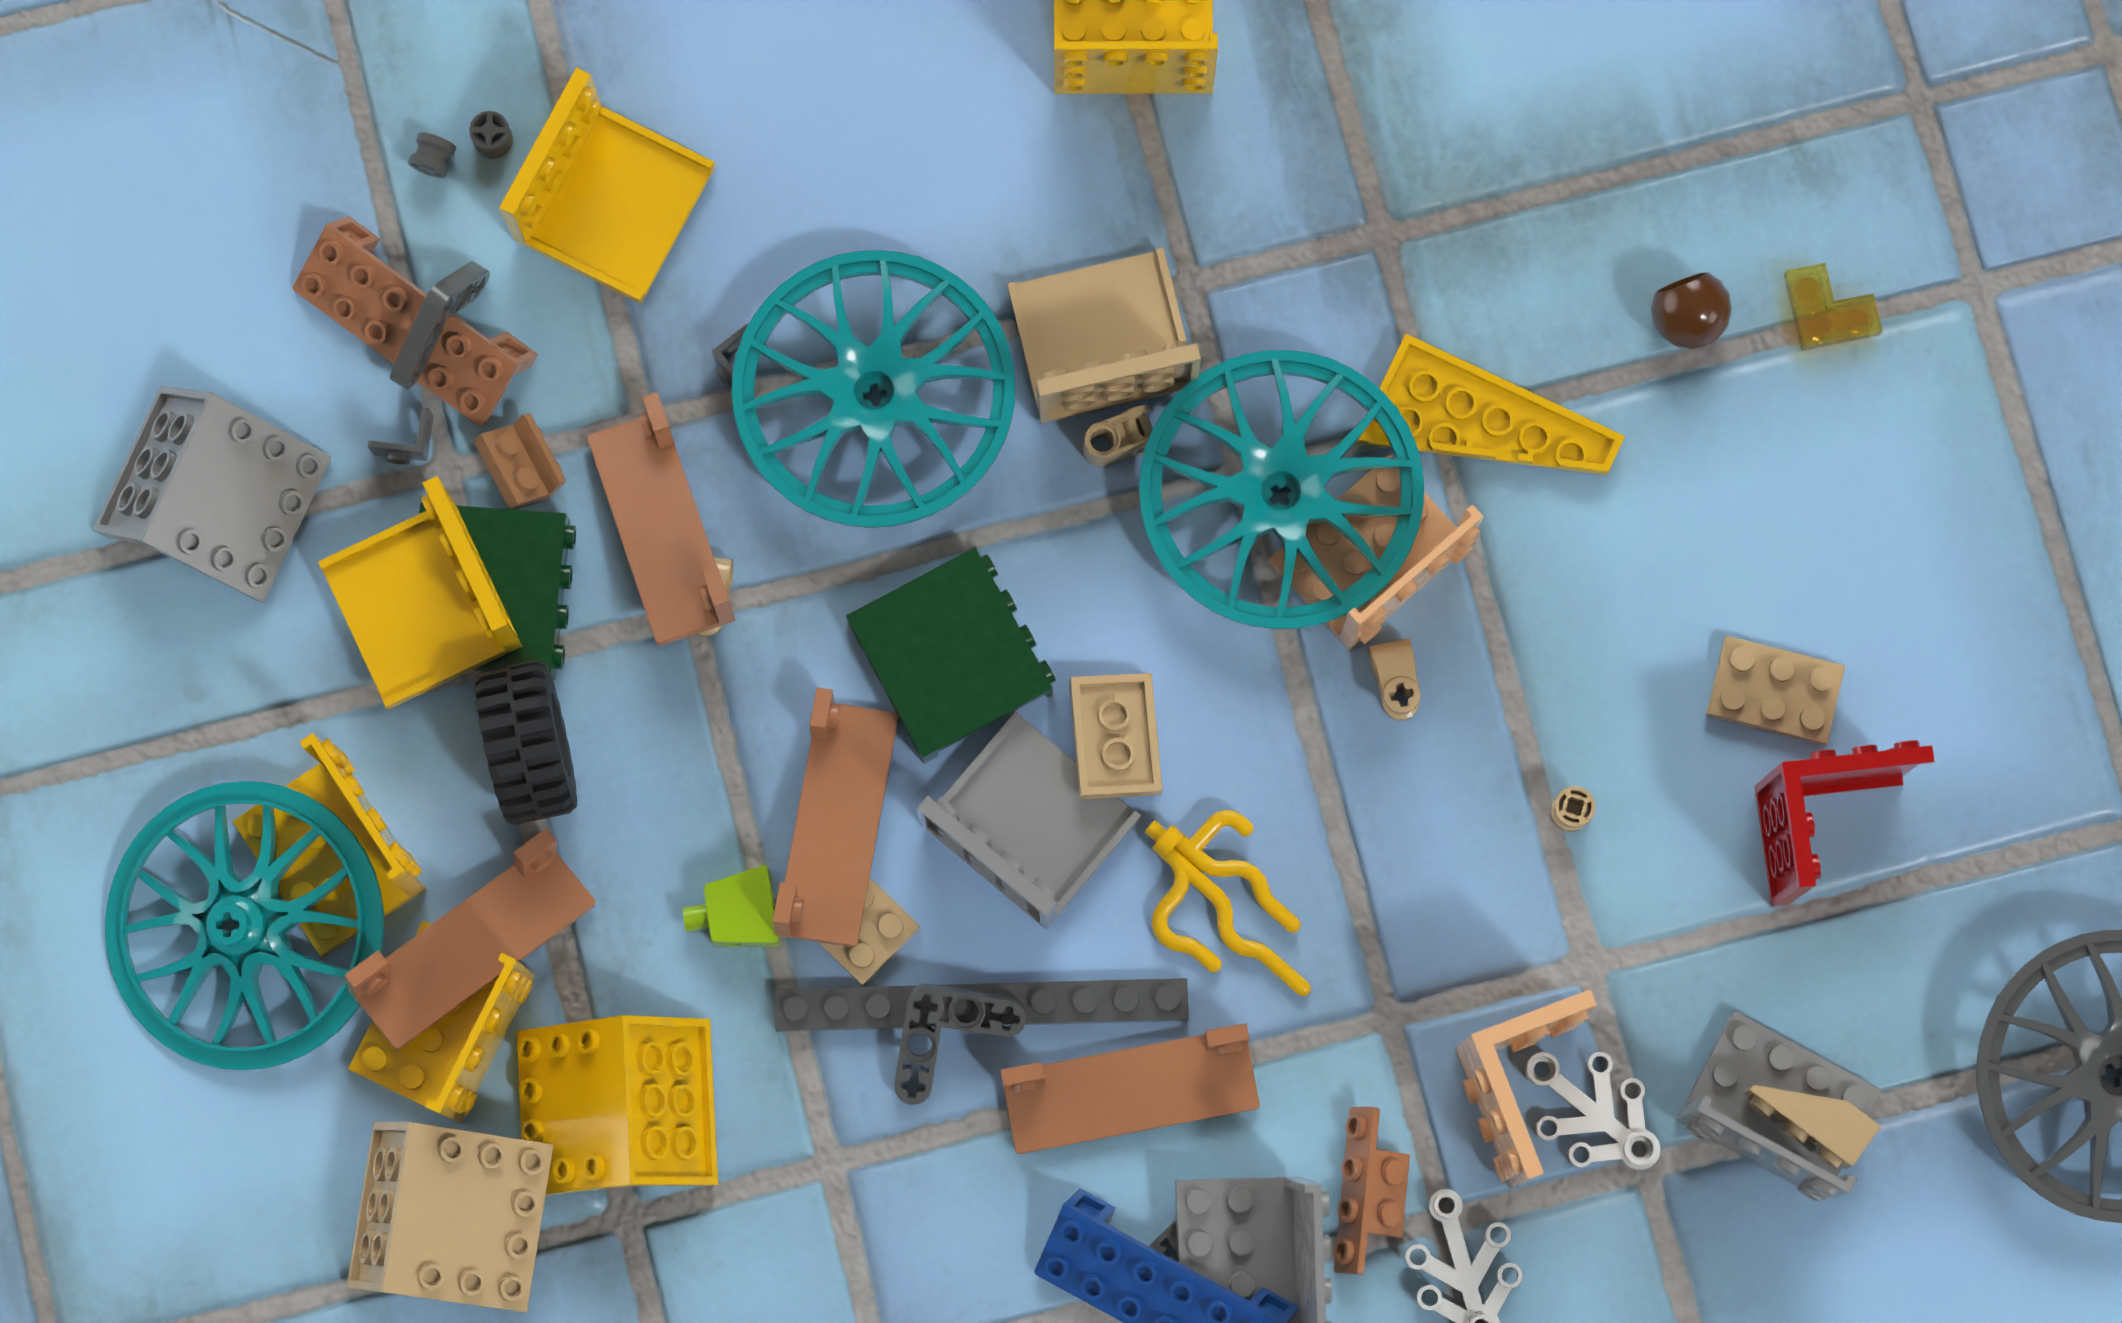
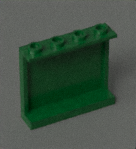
[419,503,576,680]
[846,547,1056,764]

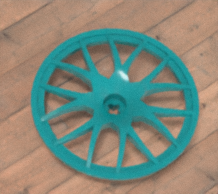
[732,250,1016,528]
[1139,350,1424,630]
[105,781,384,1070]

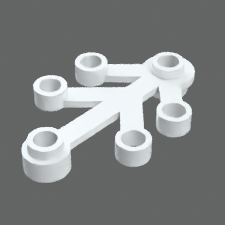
[1525,1052,1660,1170]
[1404,1189,1523,1323]

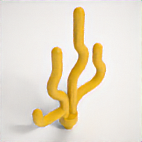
[1145,810,1311,997]

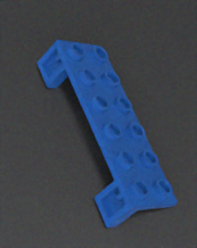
[1034,1188,1299,1323]

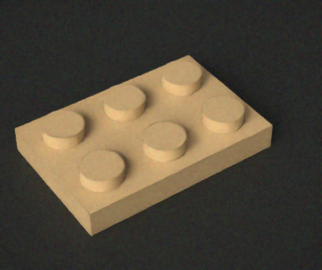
[1706,636,1845,746]
[1069,673,1163,800]
[775,878,920,986]

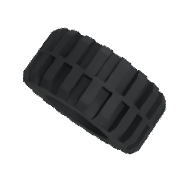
[475,660,577,825]

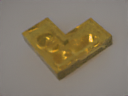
[1784,263,1883,351]

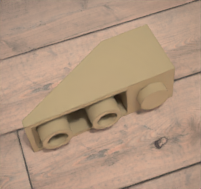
[1744,1085,1881,1169]

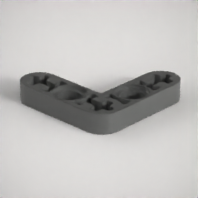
[390,261,490,390]
[895,984,1026,1105]

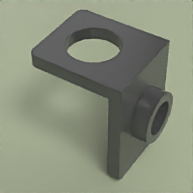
[712,323,749,390]
[368,407,433,465]

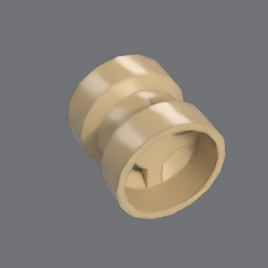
[1550,786,1595,832]

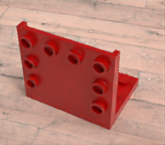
[1754,740,1935,907]

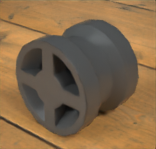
[469,111,513,158]
[408,132,456,178]

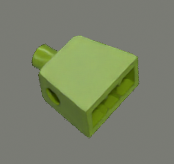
[682,865,781,947]

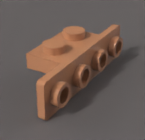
[1333,1107,1410,1275]

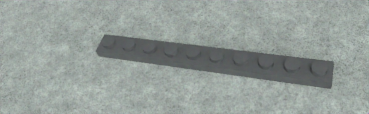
[775,978,1189,1032]

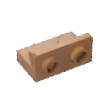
[474,413,566,510]

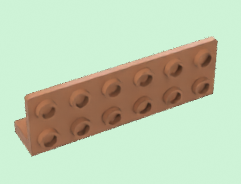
[293,216,538,427]
[587,392,736,646]
[772,687,899,948]
[344,828,595,1051]
[1001,1023,1260,1154]

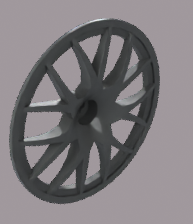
[1976,930,2122,1223]

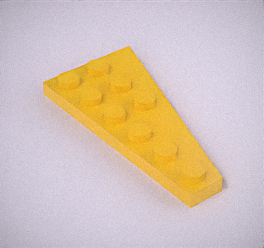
[1355,334,1625,475]

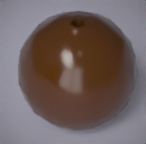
[1651,272,1732,349]

